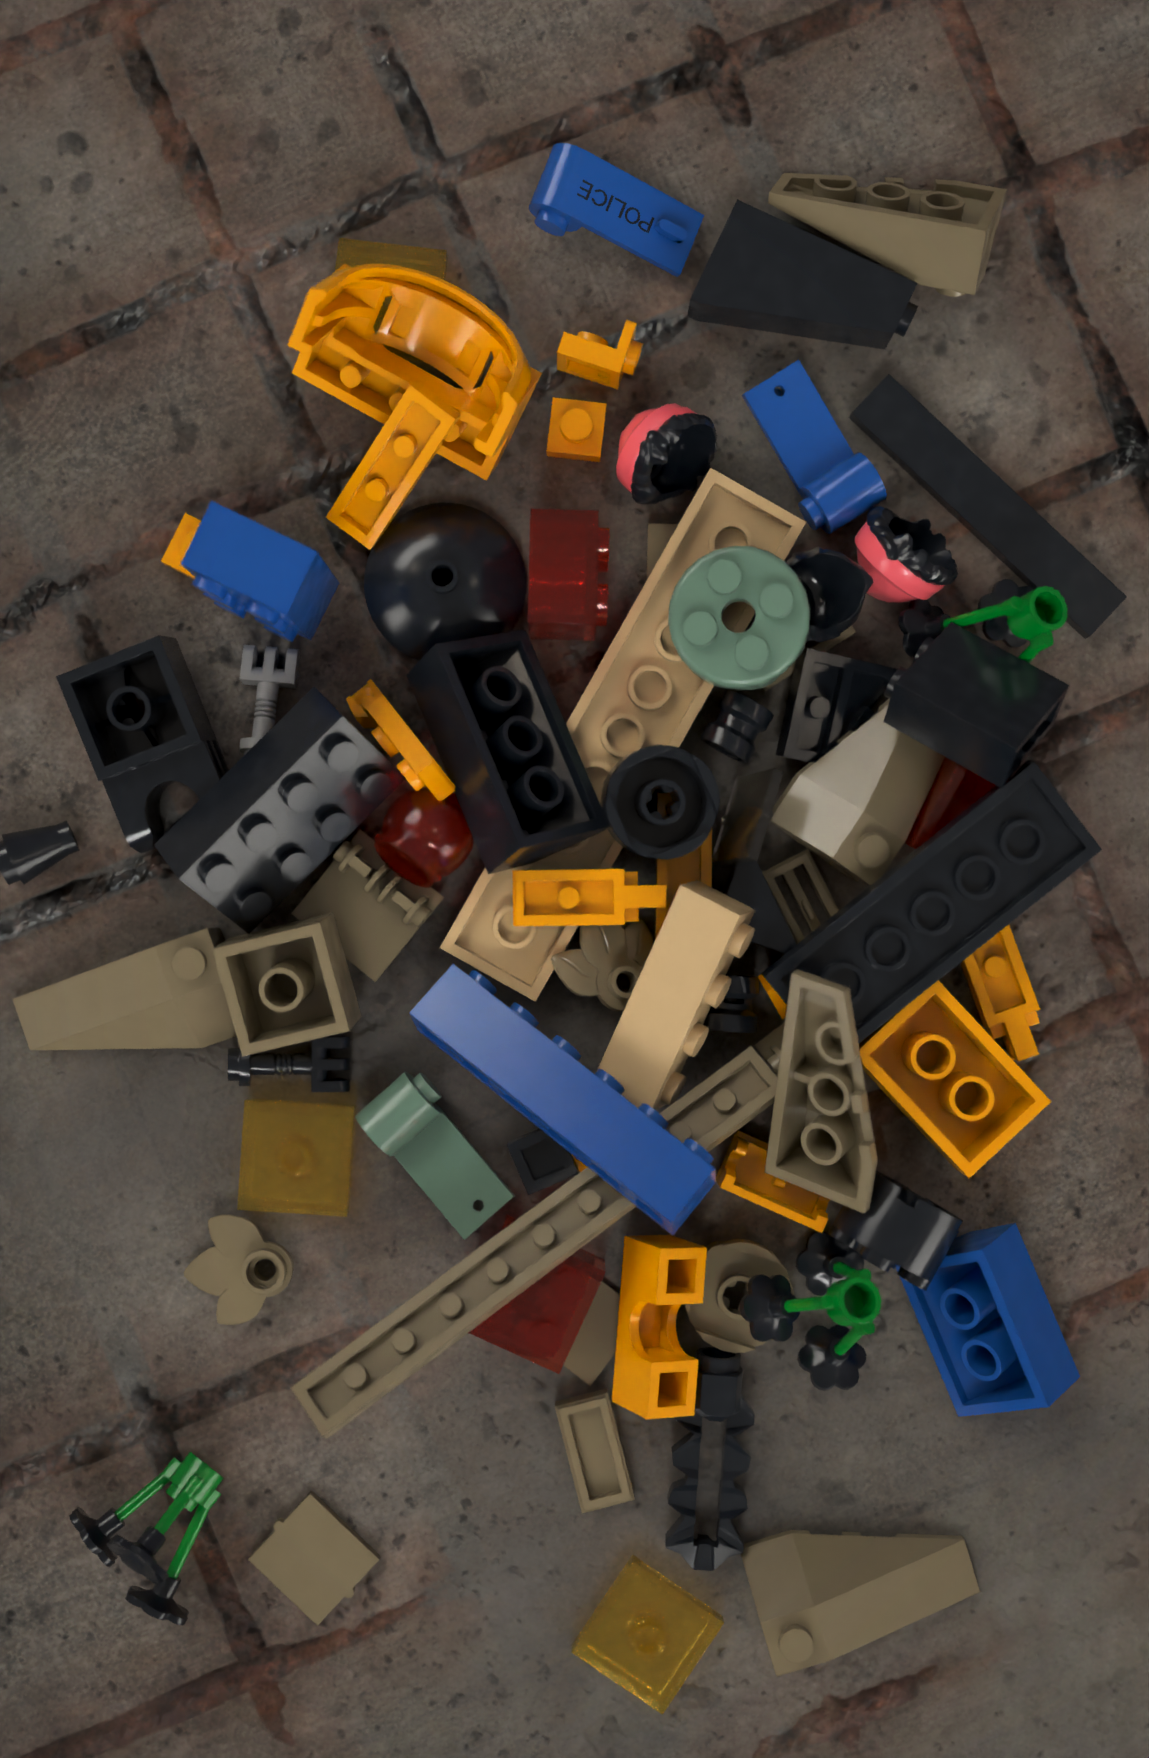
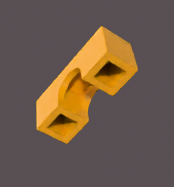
[612,1235,707,1419]

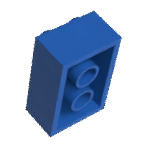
[181,501,339,642]

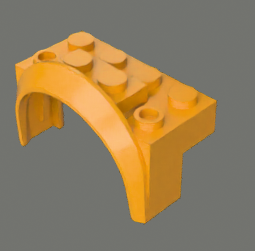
[288,263,542,481]

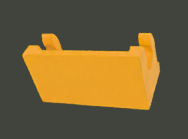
[716,1130,830,1233]

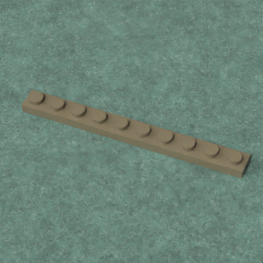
[291,1046,777,1439]

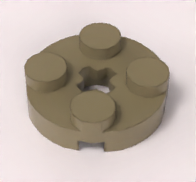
[685,1239,794,1353]

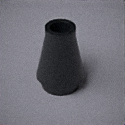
[0,820,80,885]

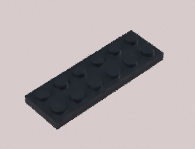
[761,760,1102,1044]

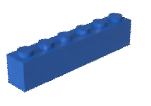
[409,964,716,1235]

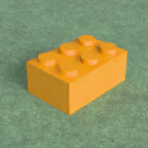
[858,980,1052,1178]

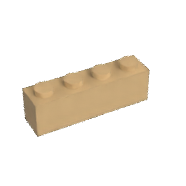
[597,880,755,1110]

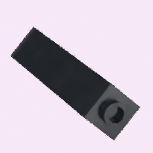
[687,199,918,350]

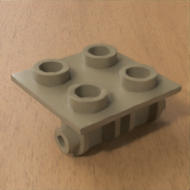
[291,829,445,982]

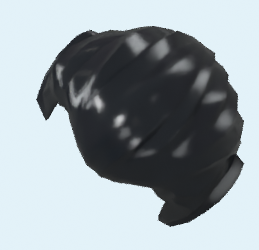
[785,547,873,642]

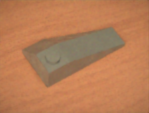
[768,173,1007,297]
[766,699,945,886]
[12,927,236,1050]
[765,970,877,1214]
[741,1530,980,1677]

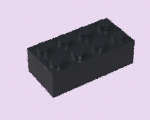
[154,687,406,934]

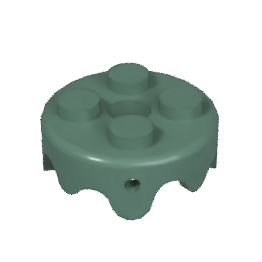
[668,546,810,690]

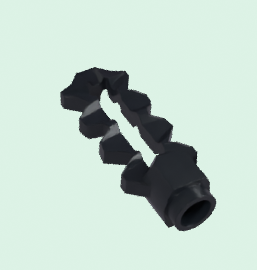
[665,1347,755,1571]

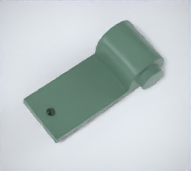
[355,1071,515,1240]

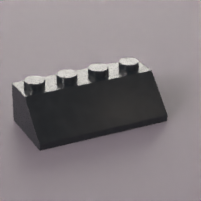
[407,629,608,875]

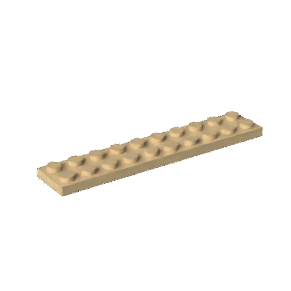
[440,468,806,1002]

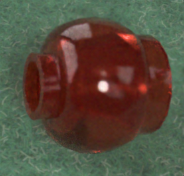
[374,788,474,888]

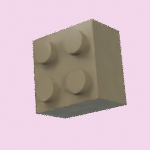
[212,912,362,1057]

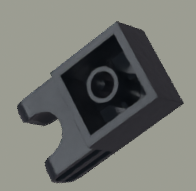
[56,635,229,853]

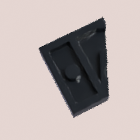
[775,648,898,762]

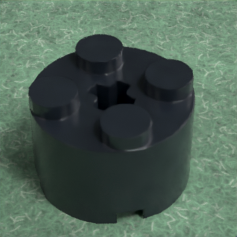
[601,745,720,860]
[828,1170,963,1291]

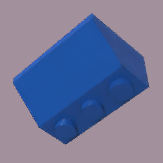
[896,1223,1080,1417]

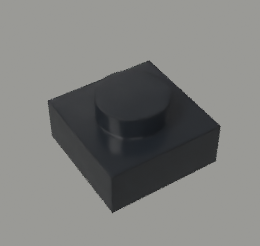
[507,1128,579,1195]

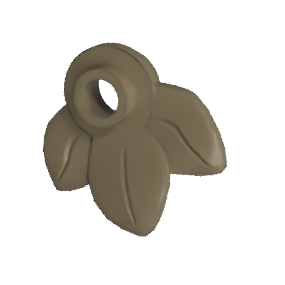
[551,920,654,1012]
[183,1214,294,1325]

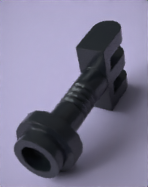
[228,1036,350,1092]

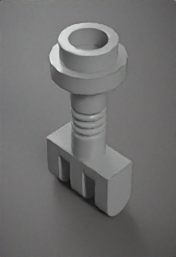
[239,645,300,755]

